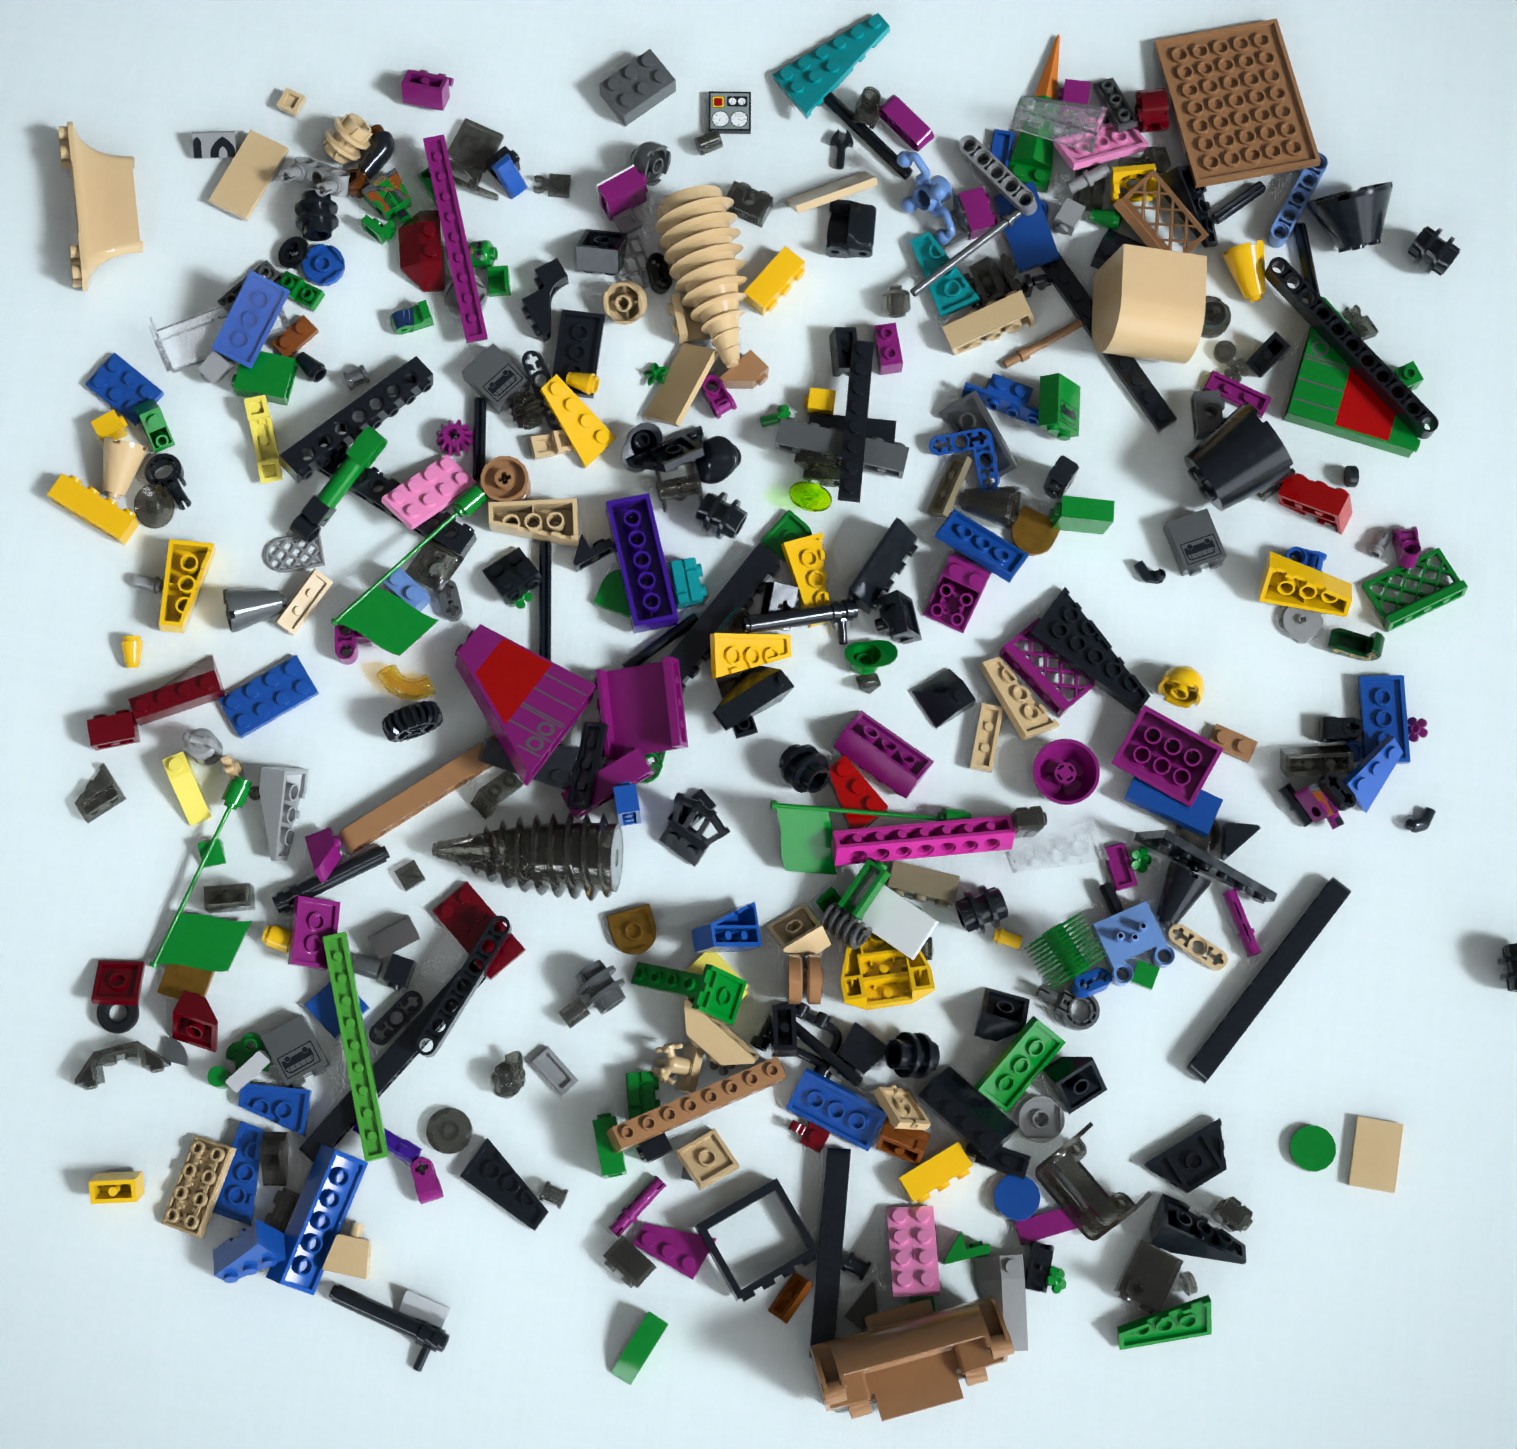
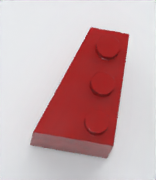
[829,755,888,829]

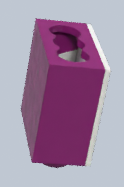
[596,164,648,221]

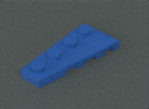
[213,1121,264,1226]

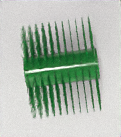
[1024,912,1108,990]

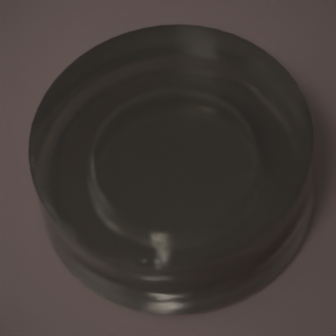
[1213,340,1236,363]

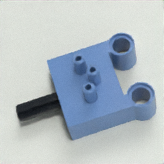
[1090,882,1175,986]

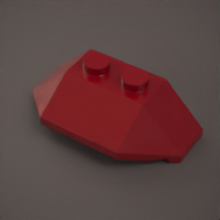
[399,210,445,292]

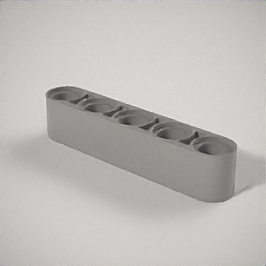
[959,135,1038,216]

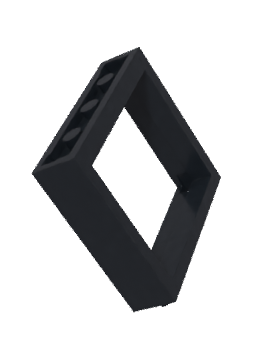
[695,1178,819,1302]

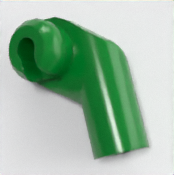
[760,405,791,427]

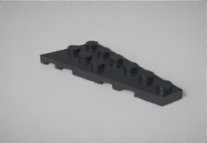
[1028,587,1150,715]
[1134,830,1277,904]

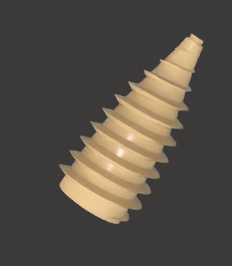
[655,185,747,368]

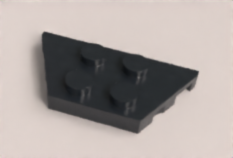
[627,426,704,472]
[1143,1118,1227,1194]

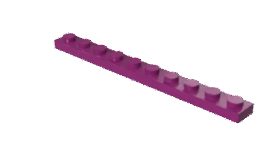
[423,134,488,343]

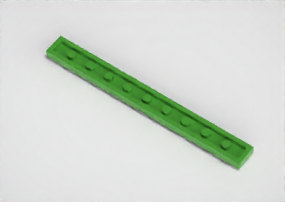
[323,932,389,1163]

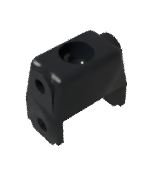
[825,199,876,258]

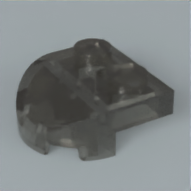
[794,451,841,487]

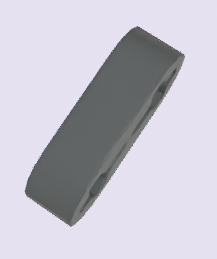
[437,579,463,622]

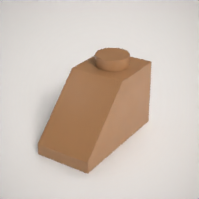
[719,349,769,389]

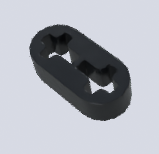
[645,253,672,294]
[1318,772,1356,811]

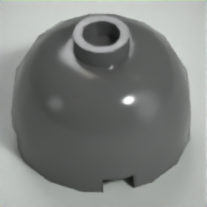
[631,141,671,186]

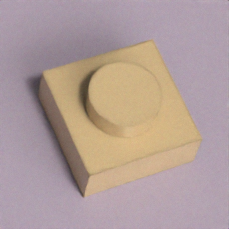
[276,87,306,117]

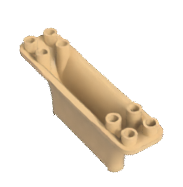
[58,121,143,291]

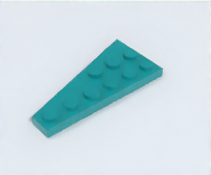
[772,13,890,119]

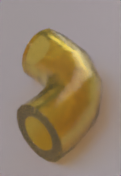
[376,664,436,700]

